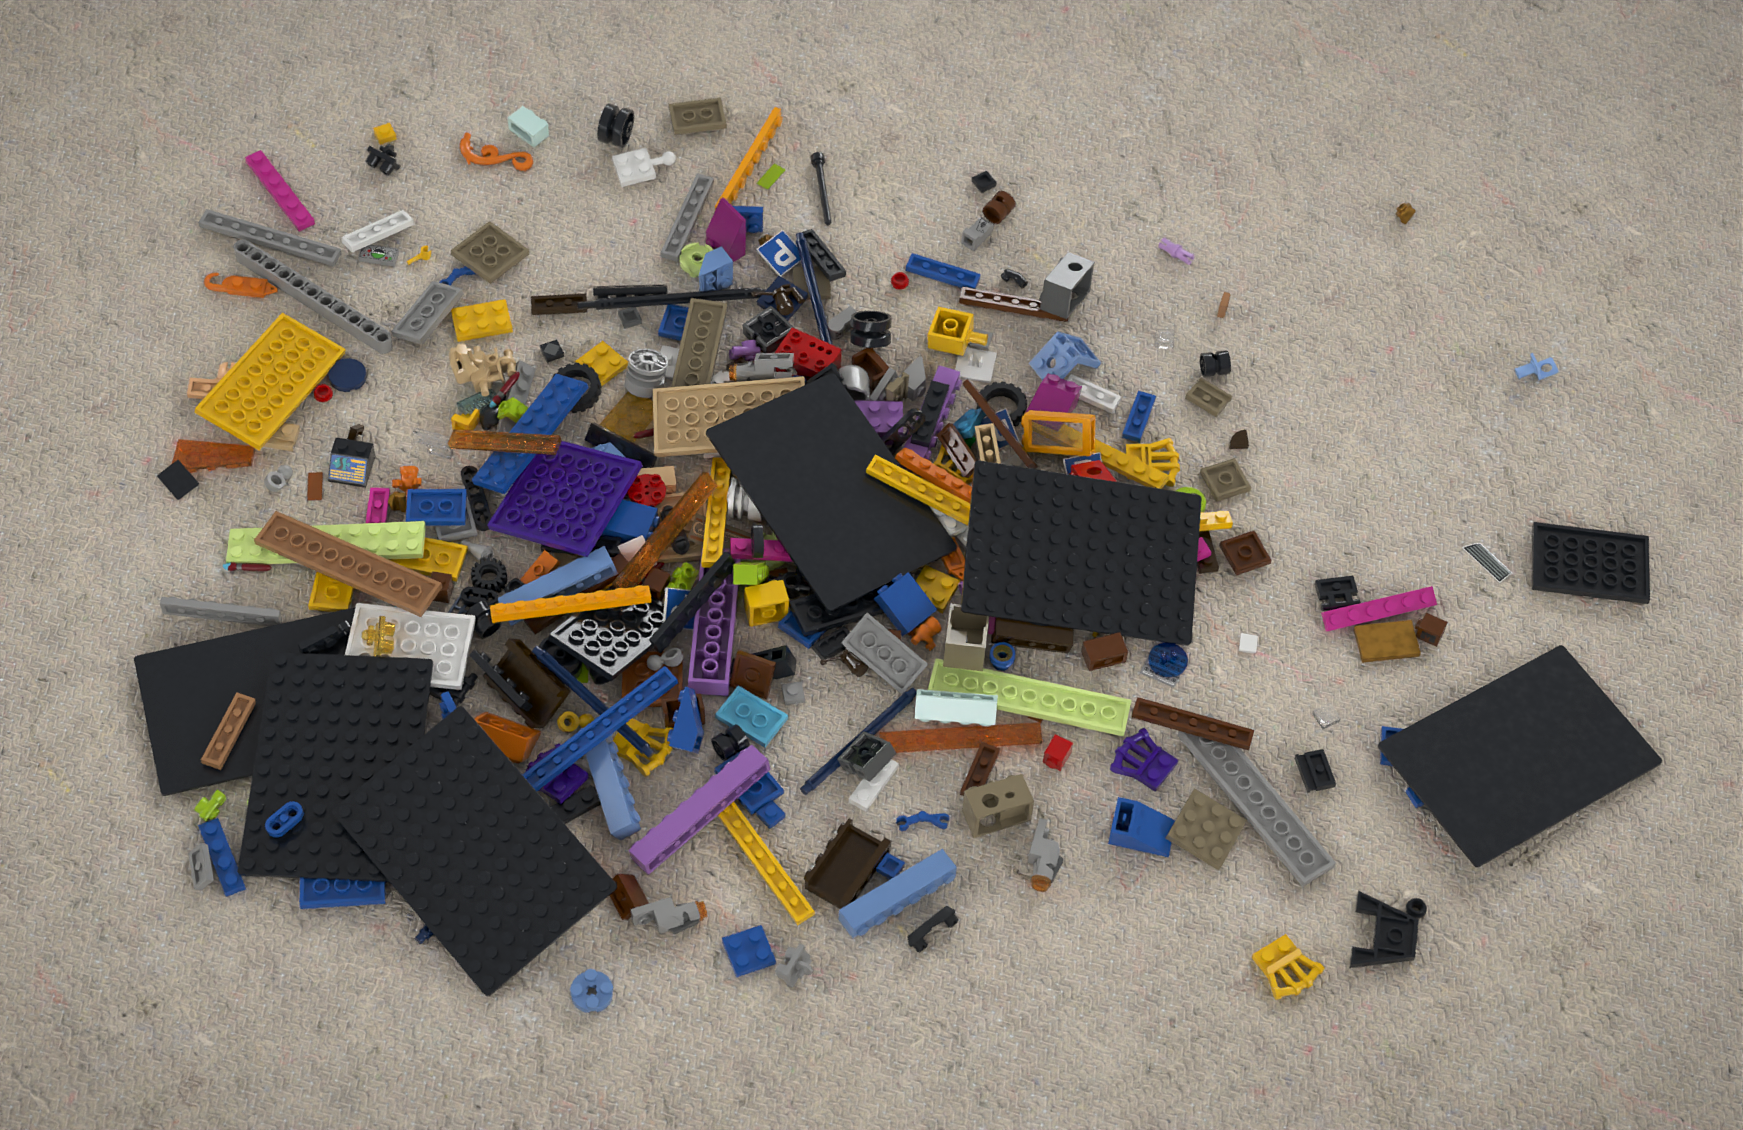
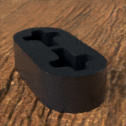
[751,524,764,558]
[461,586,499,607]

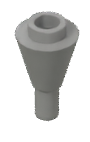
[460,539,494,562]

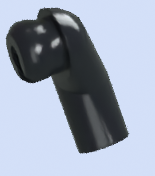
[1001,269,1028,288]

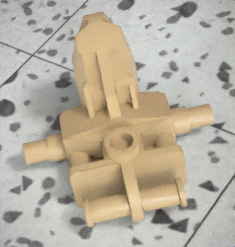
[449,344,517,396]

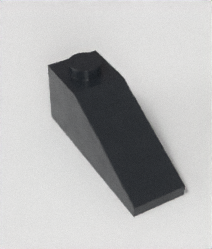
[731,645,797,679]

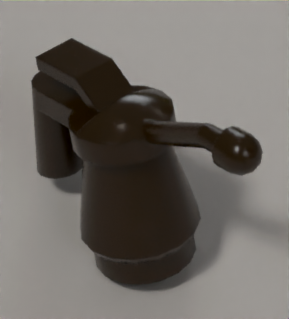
[751,284,805,316]
[820,648,869,677]

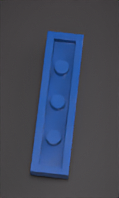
[906,253,981,289]
[198,818,246,897]

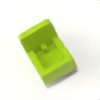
[497,397,528,423]

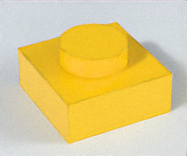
[373,122,397,145]

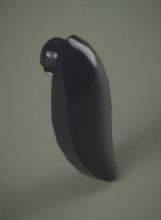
[480,395,506,430]

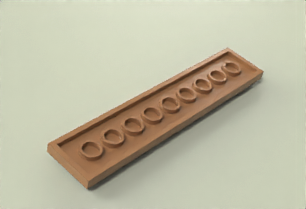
[254,511,442,617]

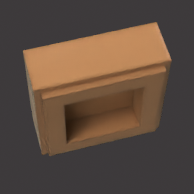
[1217,292,1231,318]

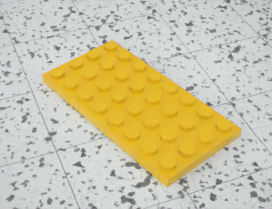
[194,312,346,451]

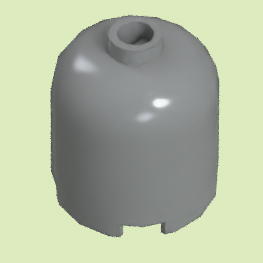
[839,365,869,401]

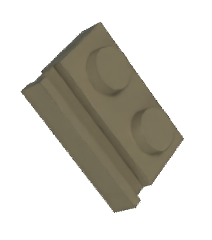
[885,372,909,401]
[1185,377,1232,417]

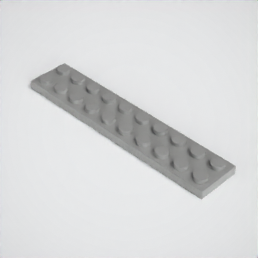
[1178,713,1336,887]

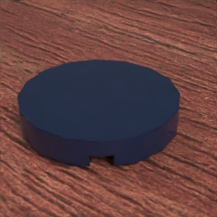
[328,358,367,392]

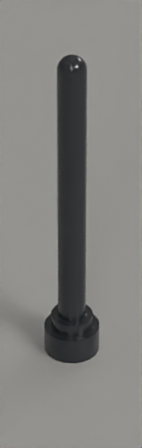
[810,152,832,225]

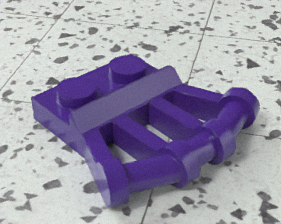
[1110,728,1179,792]
[526,743,589,804]

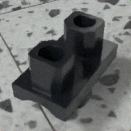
[365,144,401,176]

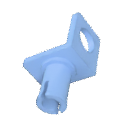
[1515,353,1558,380]

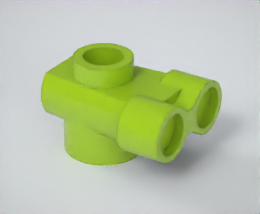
[194,790,227,822]

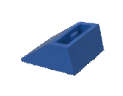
[667,686,704,754]
[1108,797,1175,857]

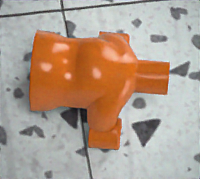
[392,466,422,500]
[908,616,941,651]

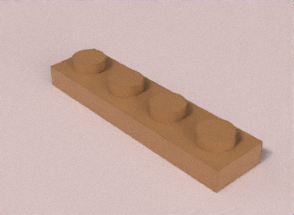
[201,692,256,770]

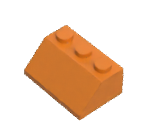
[474,712,541,763]

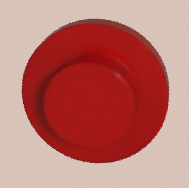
[891,272,909,290]
[313,384,333,402]

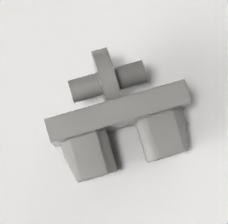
[775,944,813,988]

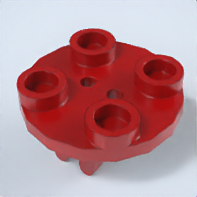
[627,474,666,507]

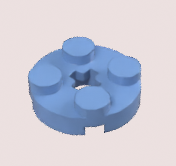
[570,969,613,1013]

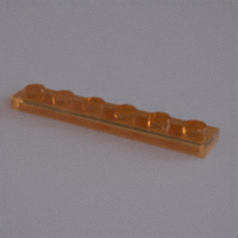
[448,429,562,455]

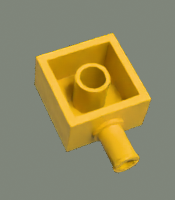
[927,306,988,356]

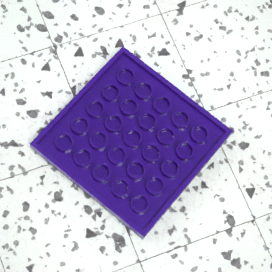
[487,438,643,557]

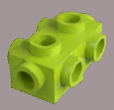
[664,563,699,601]

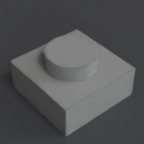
[970,328,993,351]
[781,681,805,705]

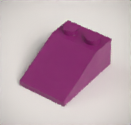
[705,197,746,262]
[1025,373,1082,431]

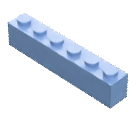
[497,546,618,626]
[578,728,641,840]
[838,849,957,938]

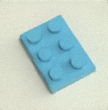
[715,686,788,748]

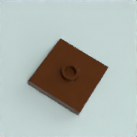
[1219,530,1272,576]
[729,650,776,699]

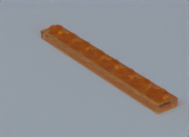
[612,472,718,589]
[879,722,1042,753]

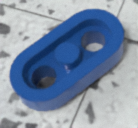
[265,801,304,837]

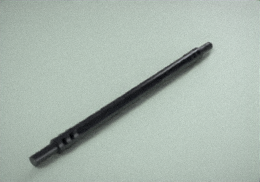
[577,287,767,310]

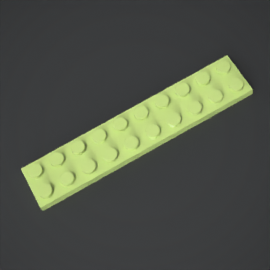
[226,521,426,564]
[928,658,1131,737]

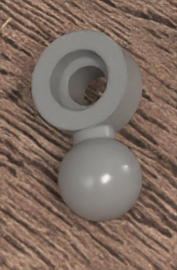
[264,464,293,492]
[647,648,683,671]

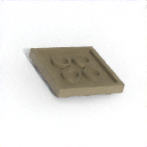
[451,221,529,284]
[1166,788,1247,871]

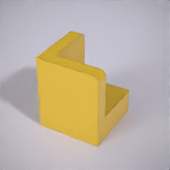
[451,408,480,437]

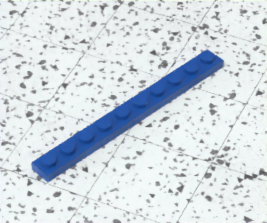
[523,666,678,791]

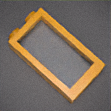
[1021,410,1095,456]

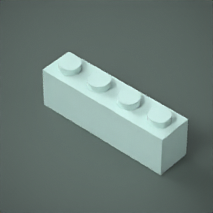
[915,689,998,727]

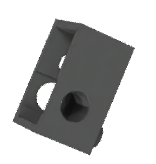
[1039,252,1095,319]

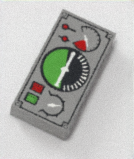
[358,244,399,267]

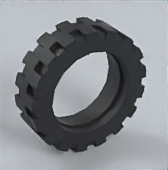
[552,363,602,413]
[976,381,1027,427]

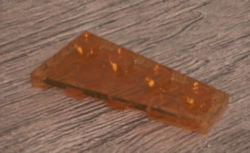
[172,439,255,473]

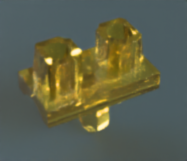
[361,616,395,657]

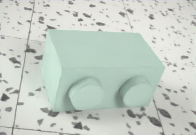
[508,106,549,147]

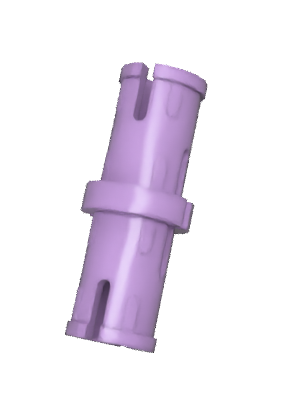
[1158,238,1195,265]

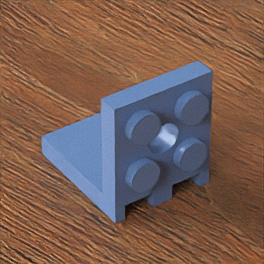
[1029,331,1101,380]

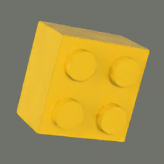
[744,580,789,627]

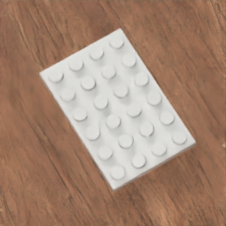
[345,603,476,690]

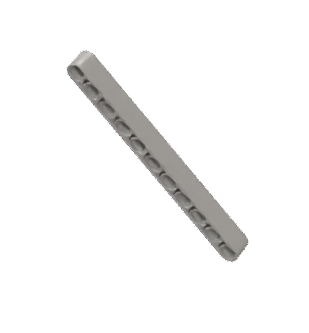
[234,240,393,354]

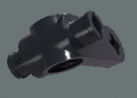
[767,568,811,599]

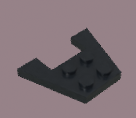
[1349,890,1419,968]

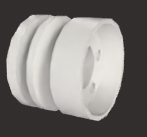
[727,477,762,522]

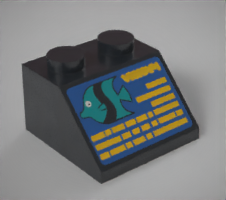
[328,437,376,488]

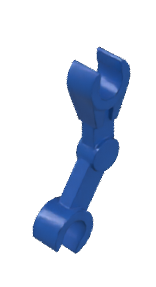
[439,266,476,286]
[896,811,950,831]

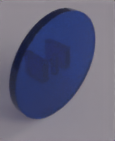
[1148,643,1188,677]

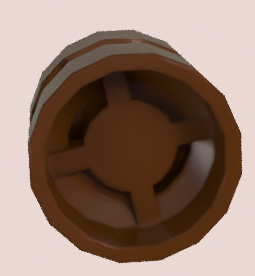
[983,190,1016,225]

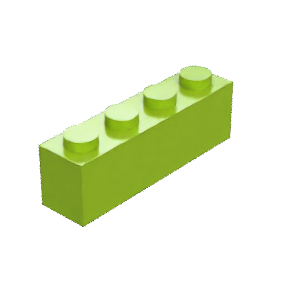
[733,561,769,585]

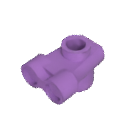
[729,340,760,361]

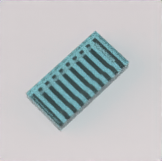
[456,389,497,415]

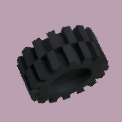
[471,558,507,593]

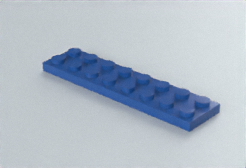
[472,374,589,494]

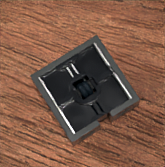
[743,306,794,353]
[837,731,897,782]

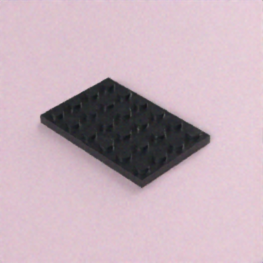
[1532,522,1650,604]
[548,578,664,681]

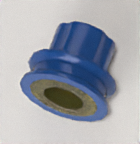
[989,642,1016,671]

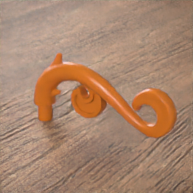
[459,132,533,171]

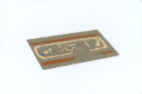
[688,513,751,561]

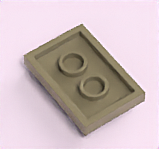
[668,97,727,135]

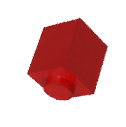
[1043,734,1073,771]

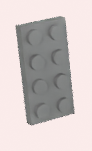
[391,281,464,345]
[841,613,928,694]

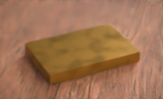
[1353,620,1421,663]

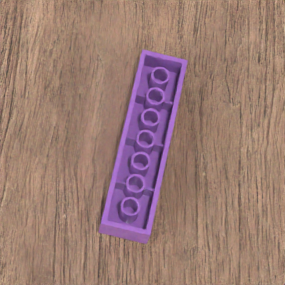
[688,547,741,696]

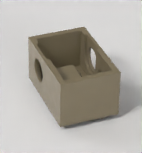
[943,603,989,671]
[962,774,1034,838]

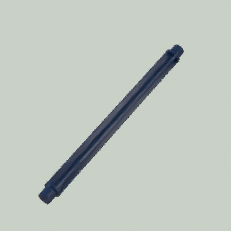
[796,232,833,345]
[532,645,655,758]
[800,688,917,795]

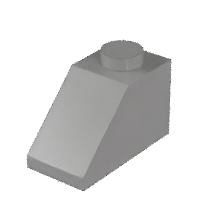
[899,356,926,402]

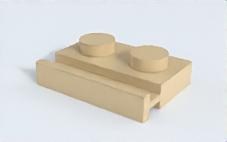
[263,423,300,452]

